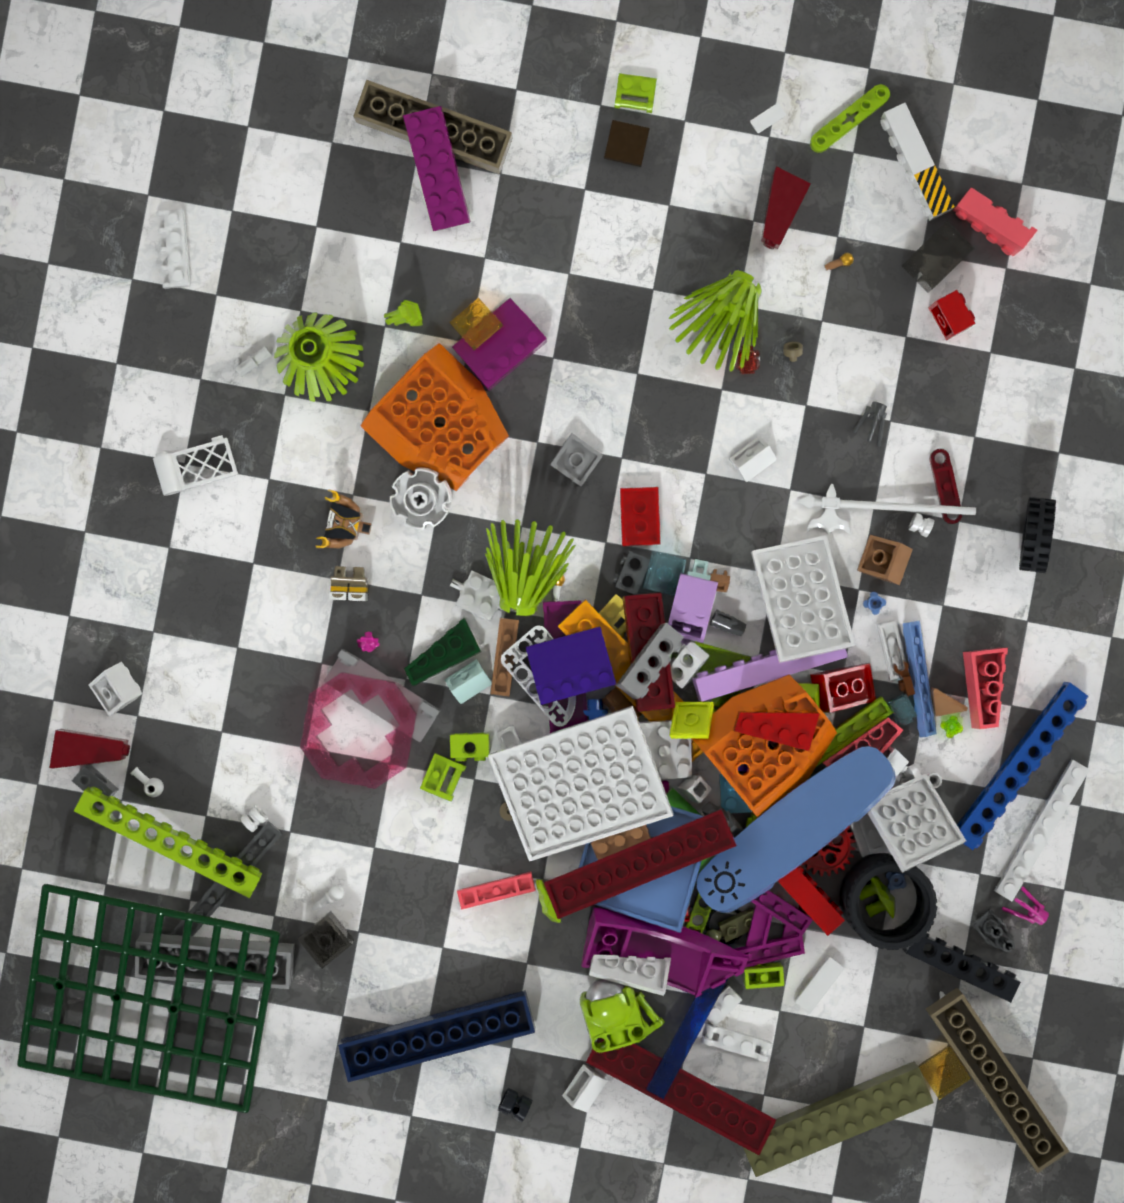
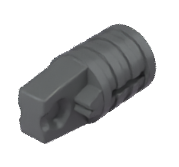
[710,610,746,636]

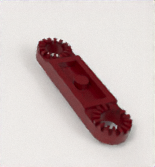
[929,449,962,524]

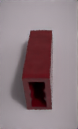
[761,166,811,250]
[49,729,130,769]

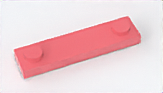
[457,871,536,910]

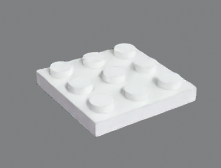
[639,720,692,779]

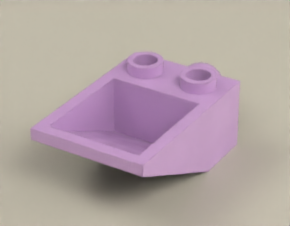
[668,573,718,646]

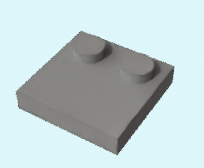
[549,433,603,487]

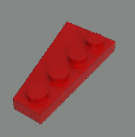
[733,711,820,751]

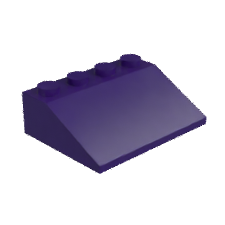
[526,626,616,705]

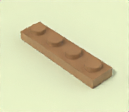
[491,618,519,696]

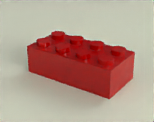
[778,866,845,936]

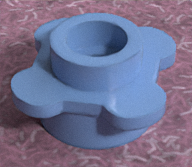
[863,592,886,615]
[886,871,907,890]

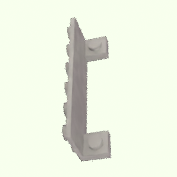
[324,649,441,742]

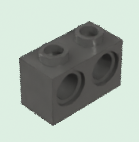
[613,551,651,595]

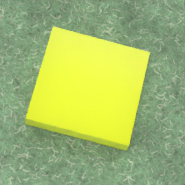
[669,702,714,739]

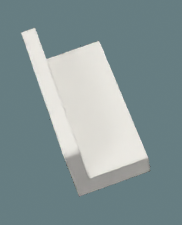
[729,436,776,482]

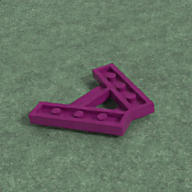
[735,890,813,968]

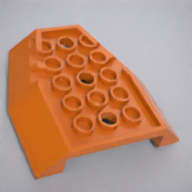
[360,343,509,491]
[692,674,837,818]

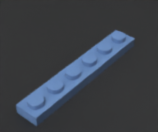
[903,620,937,737]

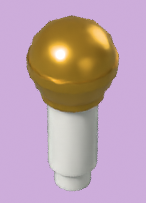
[552,574,565,602]

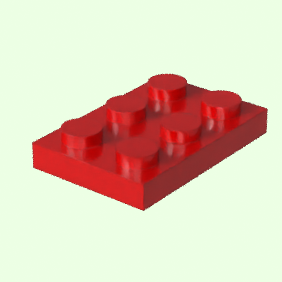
[620,487,661,546]

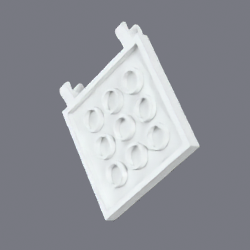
[868,764,966,872]

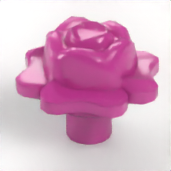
[357,632,380,652]

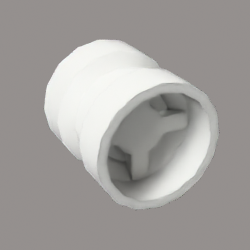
[908,512,934,537]
[240,805,268,832]

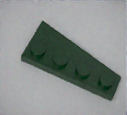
[404,618,481,687]

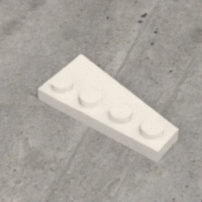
[589,955,671,996]

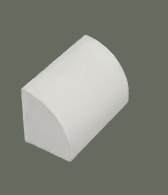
[562,1064,608,1112]

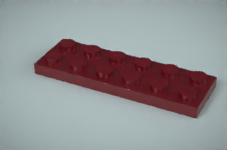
[622,593,675,712]

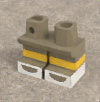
[329,566,368,601]

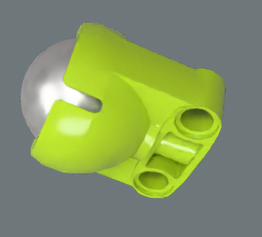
[580,978,646,1053]

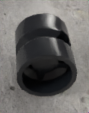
[497,1087,533,1123]

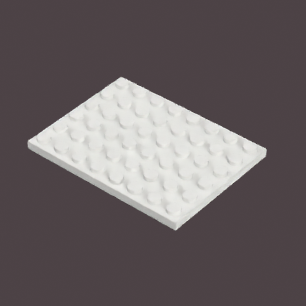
[488,706,674,862]

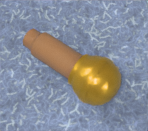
[824,253,854,271]

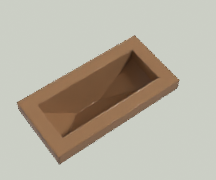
[930,687,968,716]

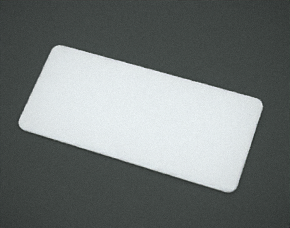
[750,103,786,133]

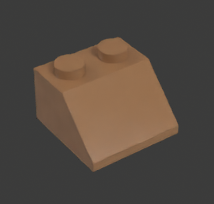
[857,535,913,585]

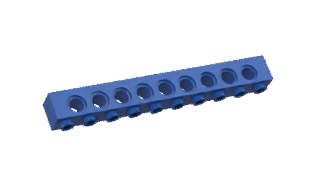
[957,682,1089,850]

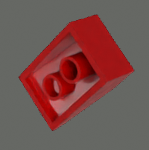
[810,663,876,713]

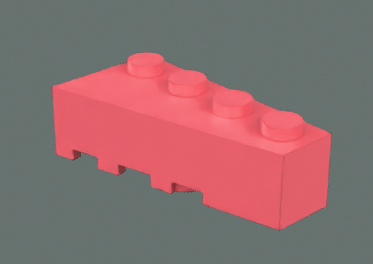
[953,187,1037,256]
[963,648,1008,729]
[822,717,903,767]

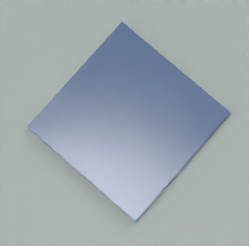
[579,806,704,933]

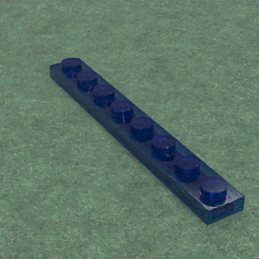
[646,979,728,1100]

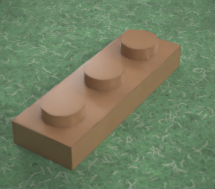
[591,825,652,860]

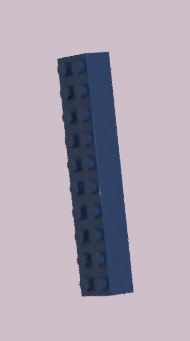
[338,990,536,1082]

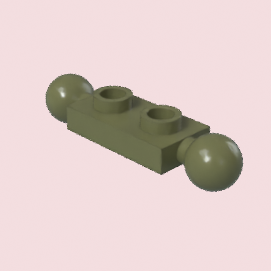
[706,907,754,942]

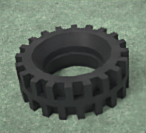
[1019,497,1056,573]

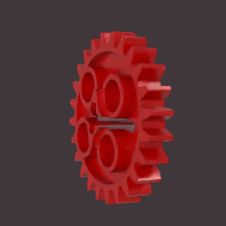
[801,826,856,876]

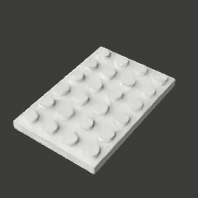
[751,535,856,663]

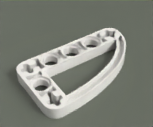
[501,625,576,727]

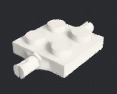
[450,571,511,621]

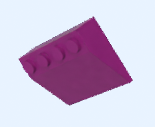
[452,298,547,391]

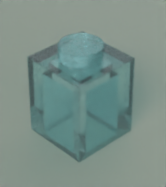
[886,694,917,725]

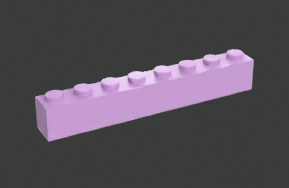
[692,649,848,702]

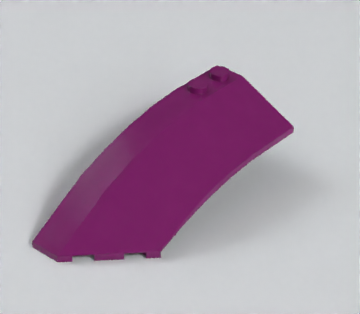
[581,907,749,998]

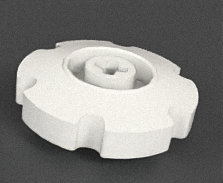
[390,467,452,530]

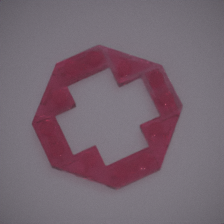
[300,672,417,789]

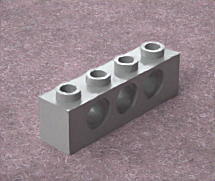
[616,623,684,700]

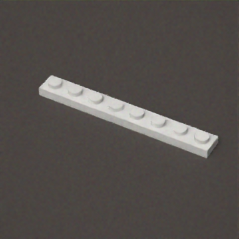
[994,759,1090,901]

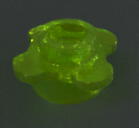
[940,716,963,738]

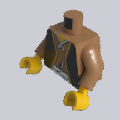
[316,489,372,549]

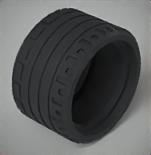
[840,853,938,950]

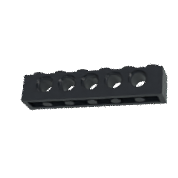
[903,933,1021,1003]

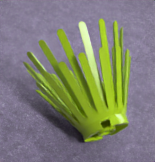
[669,270,762,372]
[274,312,364,402]
[485,519,576,616]

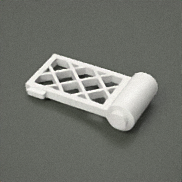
[153,435,238,496]

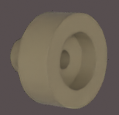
[783,342,803,362]
[500,801,513,821]

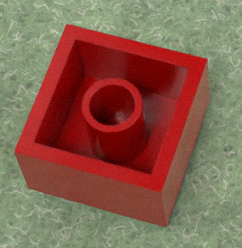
[928,290,976,341]

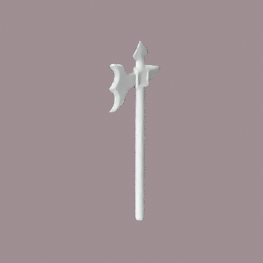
[798,484,976,535]

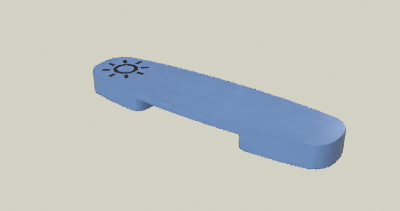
[697,746,896,913]

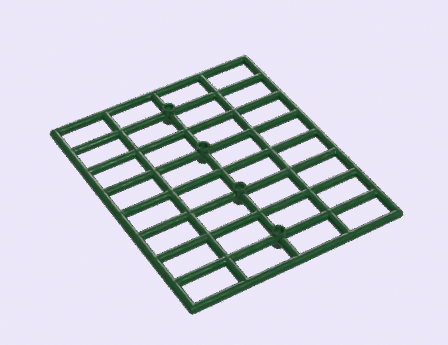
[17,884,280,1113]

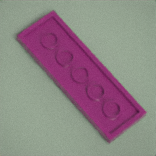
[403,106,471,231]

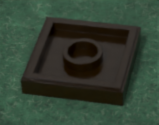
[604,120,650,167]

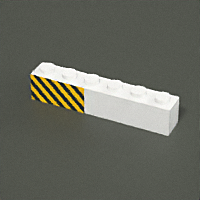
[880,103,954,221]

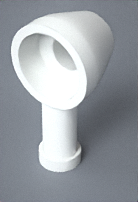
[130,767,164,797]

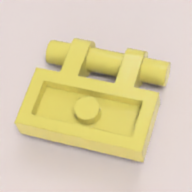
[599,594,626,638]

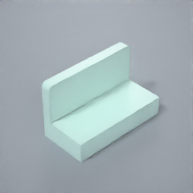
[445,659,492,704]

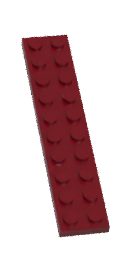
[544,809,737,919]
[586,1038,776,1156]

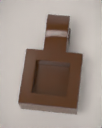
[892,660,915,696]

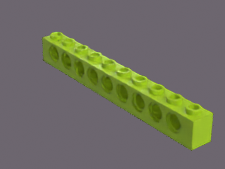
[74,787,262,898]

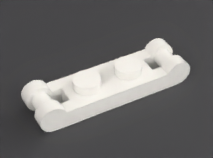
[701,1023,773,1062]

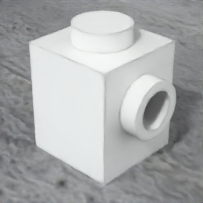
[678,774,712,803]

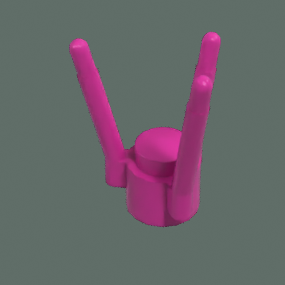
[1002,887,1049,925]

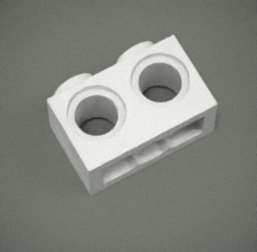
[670,641,709,688]

